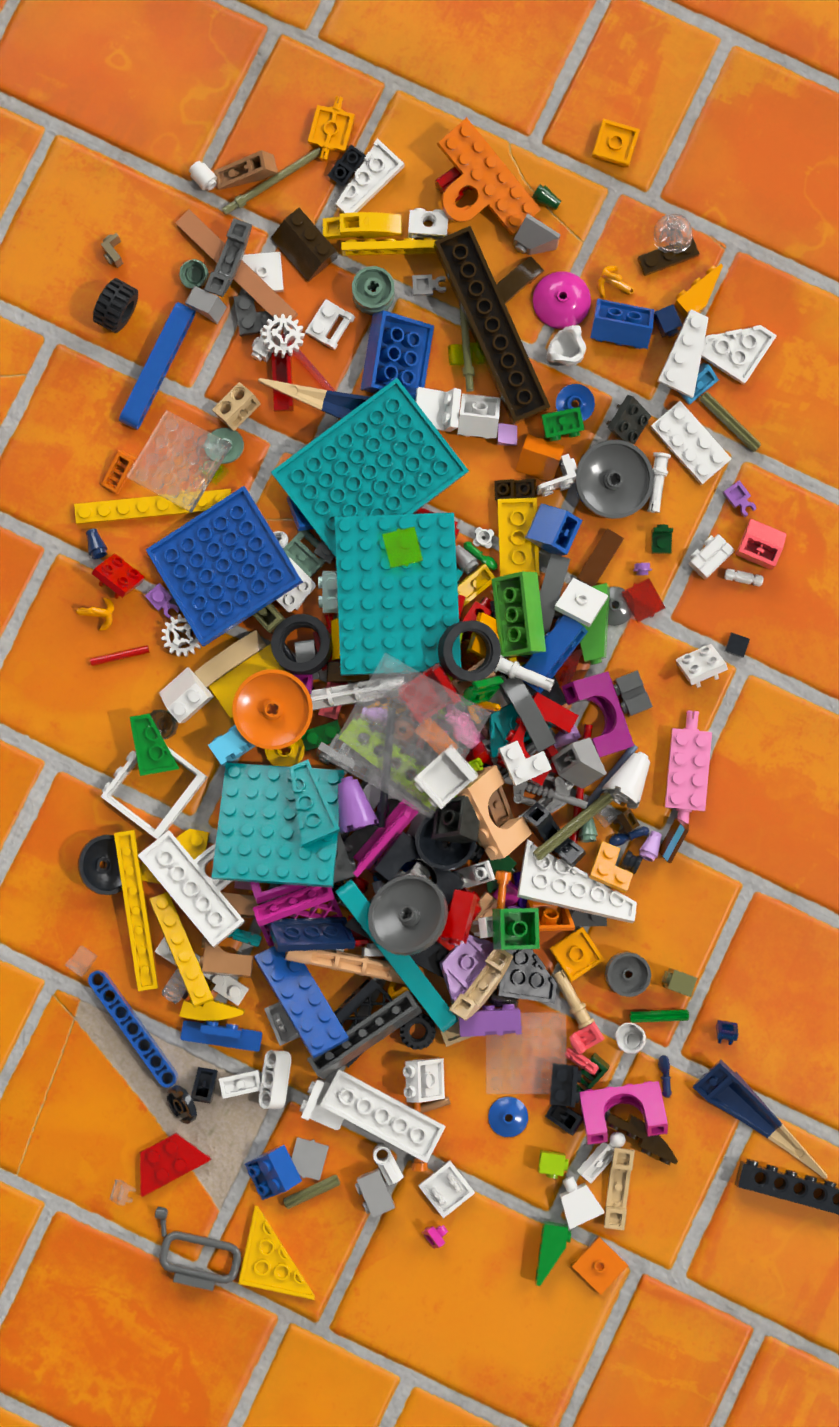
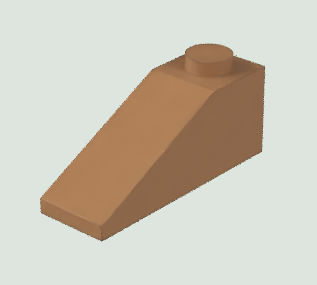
[214,150,278,190]

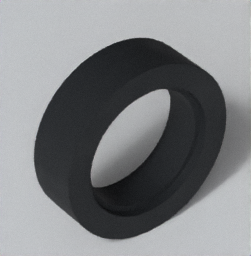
[271,614,333,675]
[438,621,501,681]

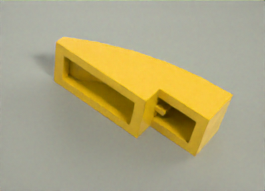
[179,1000,245,1021]

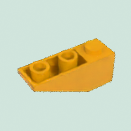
[674,264,723,319]

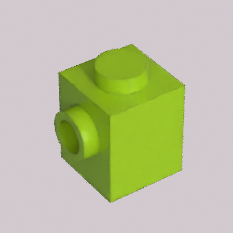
[538,1150,569,1179]

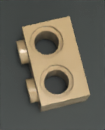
[212,382,261,431]

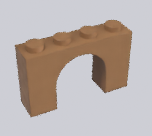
[199,892,260,978]

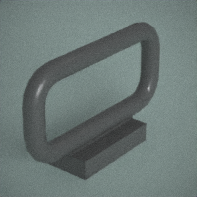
[159,1231,241,1291]

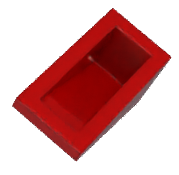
[471,741,493,766]

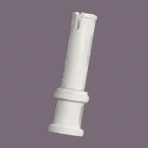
[647,452,671,513]
[494,655,555,692]

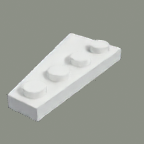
[657,309,709,398]

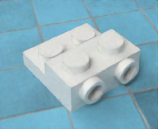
[403,1058,445,1103]

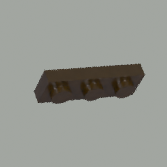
[638,236,699,276]

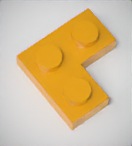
[589,841,633,893]

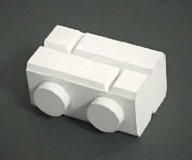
[688,534,735,580]

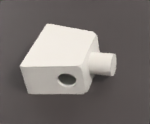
[560,1176,605,1229]

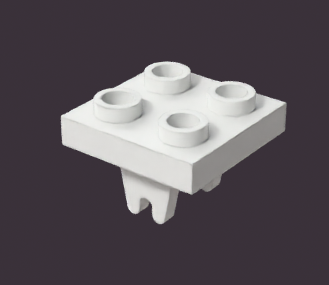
[676,644,728,688]
[418,1160,475,1218]

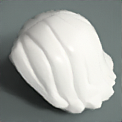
[546,325,586,366]

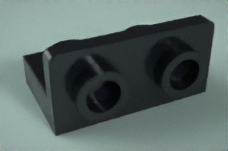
[549,1063,581,1108]

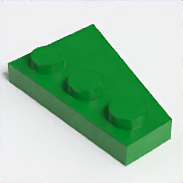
[129,714,180,776]

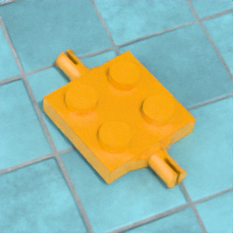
[308,96,355,161]

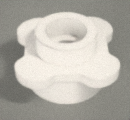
[473,527,494,549]

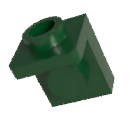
[651,524,673,554]

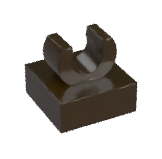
[613,808,640,833]

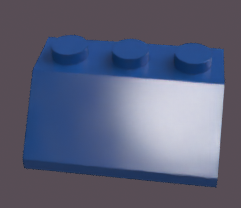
[590,299,654,349]

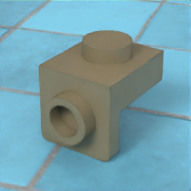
[101,233,124,268]

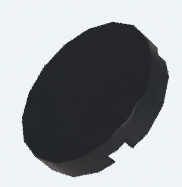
[167,1085,197,1124]

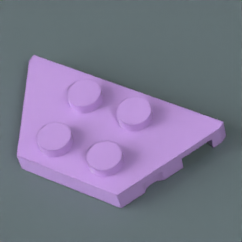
[439,935,493,1003]

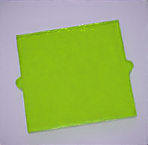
[382,527,423,568]

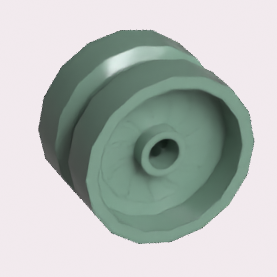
[352,266,395,315]

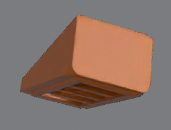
[101,450,138,494]

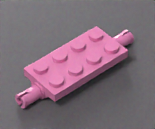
[665,711,712,824]

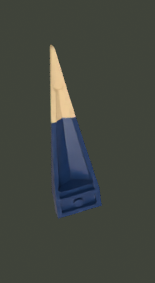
[258,378,370,419]
[693,1060,828,1179]

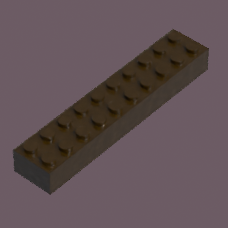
[434,226,550,425]

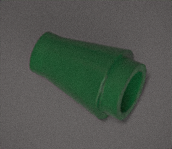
[532,184,562,210]

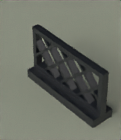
[334,977,392,1068]

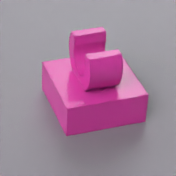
[422,1225,448,1249]

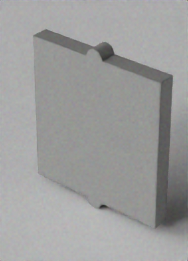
[291,1137,329,1181]

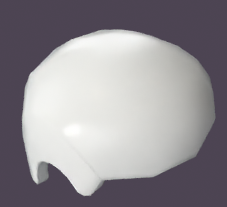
[615,1023,646,1054]

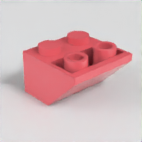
[735,519,787,570]

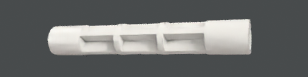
[310,674,408,710]

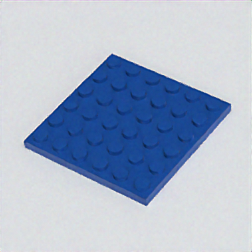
[146,486,303,647]

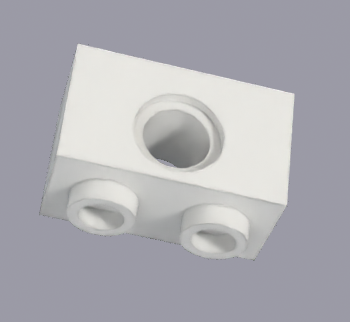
[408,208,448,240]

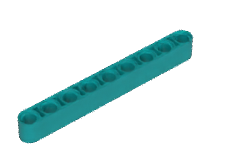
[335,879,459,1033]

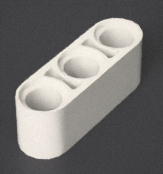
[259,1050,291,1109]

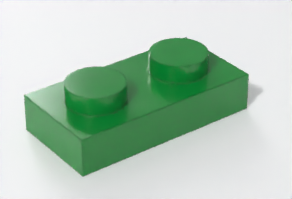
[302,720,342,751]

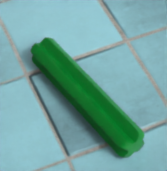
[630,1010,689,1023]

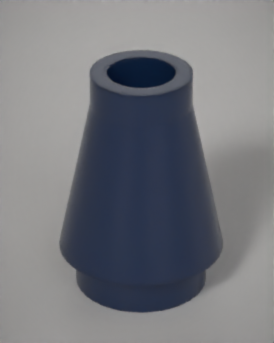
[86,529,108,559]

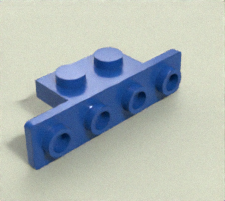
[181,1020,262,1052]

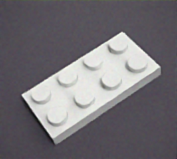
[650,401,731,485]

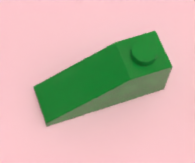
[535,1221,571,1286]

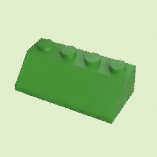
[492,571,546,657]

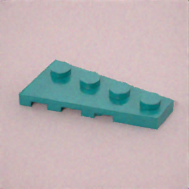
[290,759,340,847]

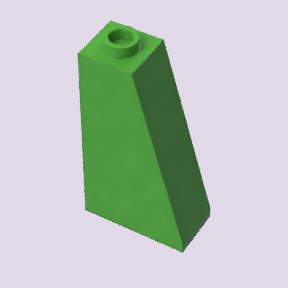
[577,583,610,665]

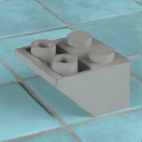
[551,738,607,789]

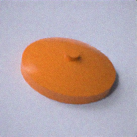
[232,669,313,750]

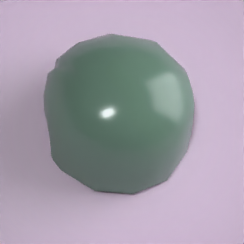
[179,259,209,289]

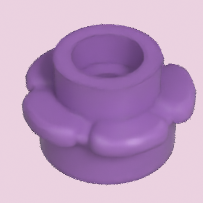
[633,563,652,575]

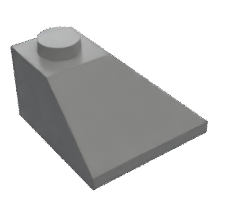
[513,214,561,255]

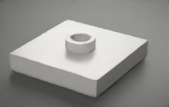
[242,252,284,295]
[554,578,608,627]

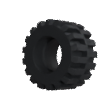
[93,278,138,333]

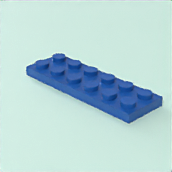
[254,946,349,1059]

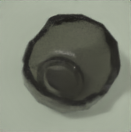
[150,709,178,739]

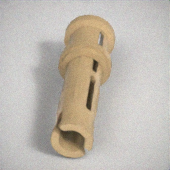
[552,969,595,1029]

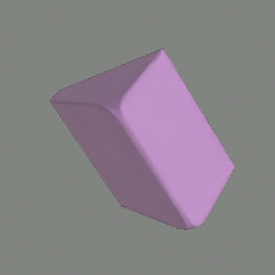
[497,423,517,446]

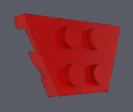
[140,1132,211,1197]

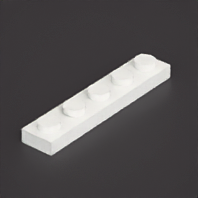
[155,937,250,1006]

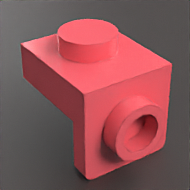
[569,1022,605,1054]

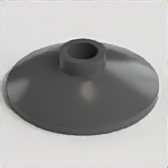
[608,587,634,626]

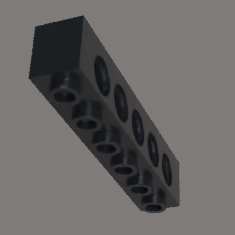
[735,1159,839,1215]

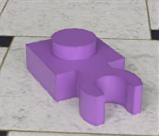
[723,480,756,517]
[145,583,179,619]

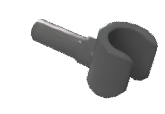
[155,1207,168,1236]

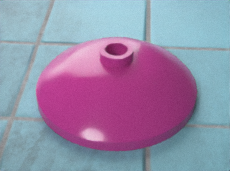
[533,271,591,329]

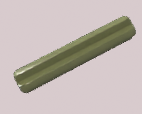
[283,1175,340,1209]

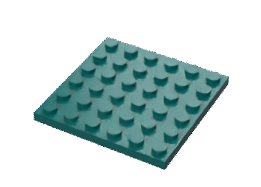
[212,763,345,888]

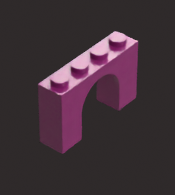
[561,671,634,758]

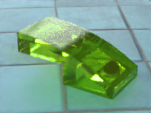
[448,342,485,365]

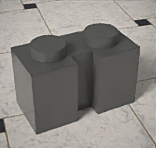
[613,670,653,717]

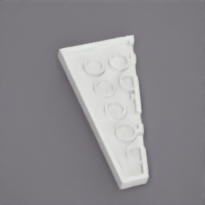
[517,839,637,923]

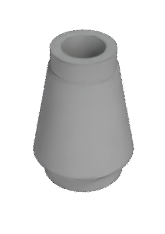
[456,545,479,574]

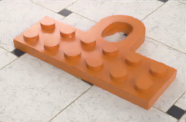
[437,117,541,235]

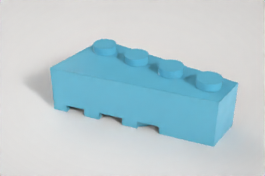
[208,725,255,767]

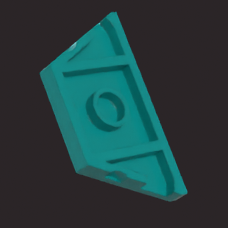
[489,703,552,759]

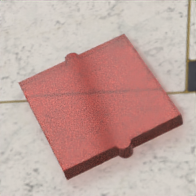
[621,578,666,623]

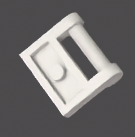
[305,299,355,350]

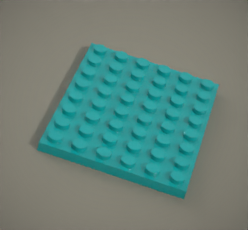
[271,378,469,557]
[335,513,461,676]

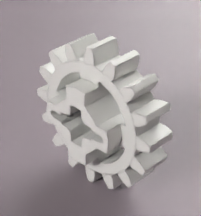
[261,314,305,358]
[161,614,201,657]

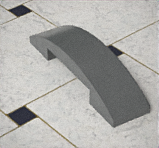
[204,218,252,297]
[540,553,570,634]
[500,677,556,753]

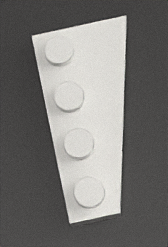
[336,138,405,213]

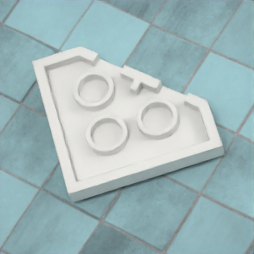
[701,325,777,385]

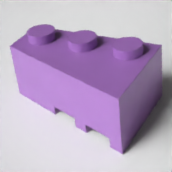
[459,1004,522,1037]

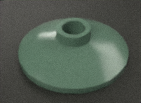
[205,428,244,464]

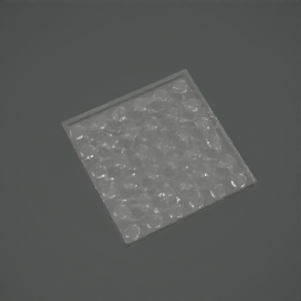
[325,653,491,818]

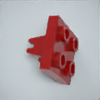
[92,553,145,599]

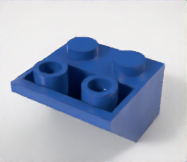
[525,503,583,556]
[245,1145,302,1200]

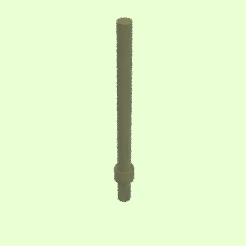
[222,147,322,215]
[459,305,475,392]

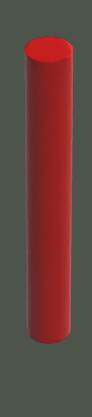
[90,645,150,666]

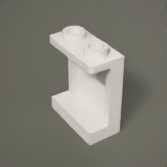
[414,745,478,809]

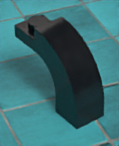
[523,802,586,868]

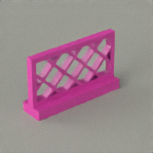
[353,797,419,877]
[253,886,343,947]

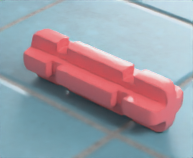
[564,1048,599,1075]

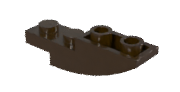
[605,1112,678,1165]

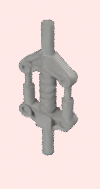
[504,775,588,813]

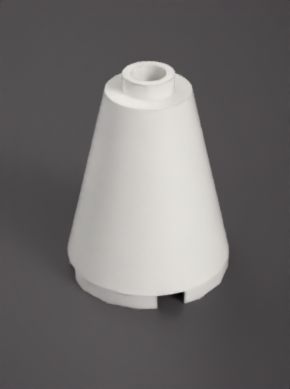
[602,752,650,809]

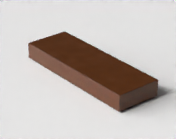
[577,528,624,587]

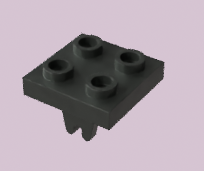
[606,394,651,445]

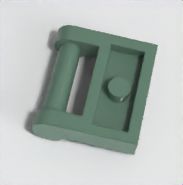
[284,530,326,578]

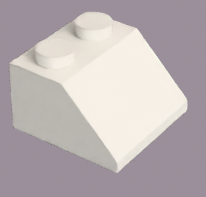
[458,394,501,439]
[159,667,214,723]

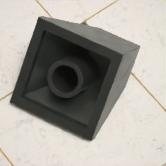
[432,796,480,843]

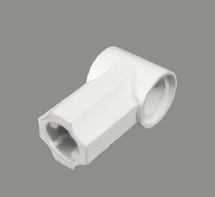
[373,1143,404,1185]

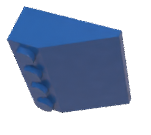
[360,310,434,400]

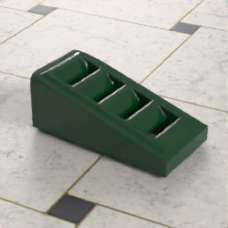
[576,1053,610,1092]

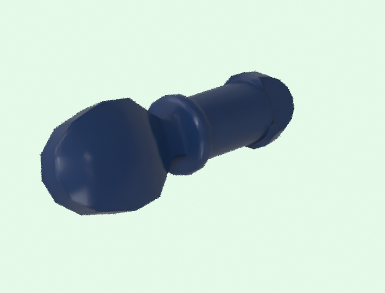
[609,826,649,847]
[658,1055,672,1098]

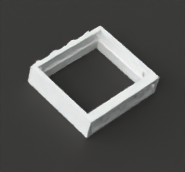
[101,746,208,839]

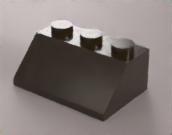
[271,207,338,282]

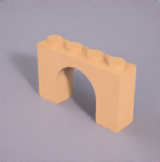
[457,765,532,860]

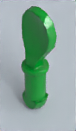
[463,541,498,571]

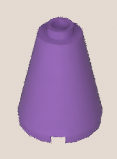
[338,776,379,833]

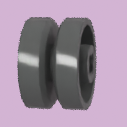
[604,952,651,997]

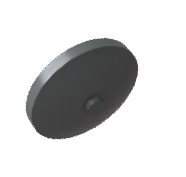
[575,440,654,519]
[368,875,448,956]

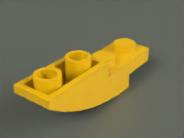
[323,212,402,240]

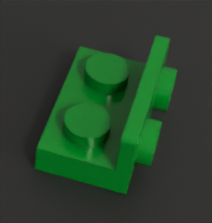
[541,407,584,442]

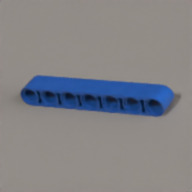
[119,302,196,430]
[88,970,178,1088]

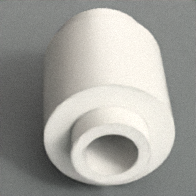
[189,161,217,191]

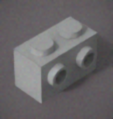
[355,1168,395,1218]

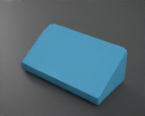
[677,363,719,405]

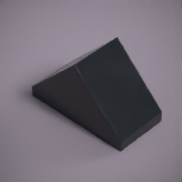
[191,1067,218,1104]
[545,1105,584,1136]

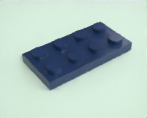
[267,917,356,952]

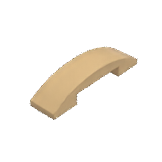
[194,630,267,688]
[449,950,513,1021]
[604,1147,635,1230]

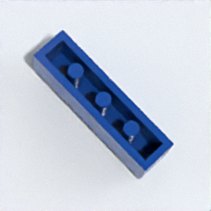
[522,615,588,694]

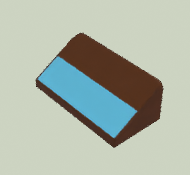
[659,818,689,863]

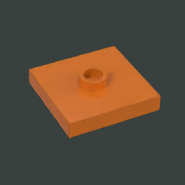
[571,1236,628,1295]

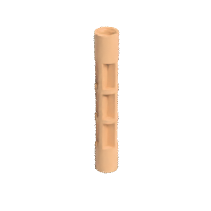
[285,950,406,985]

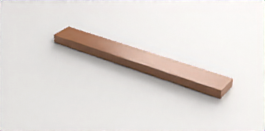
[176,209,298,321]

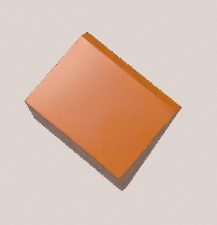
[515,434,565,482]
[527,900,575,931]

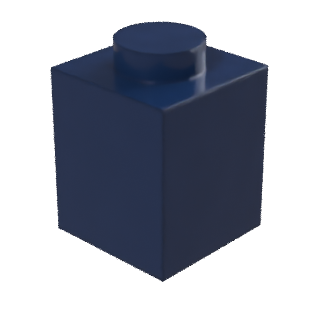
[654,304,683,338]

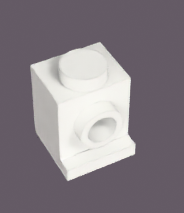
[251,328,278,362]

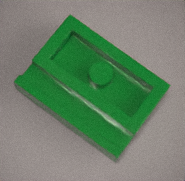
[459,676,504,707]

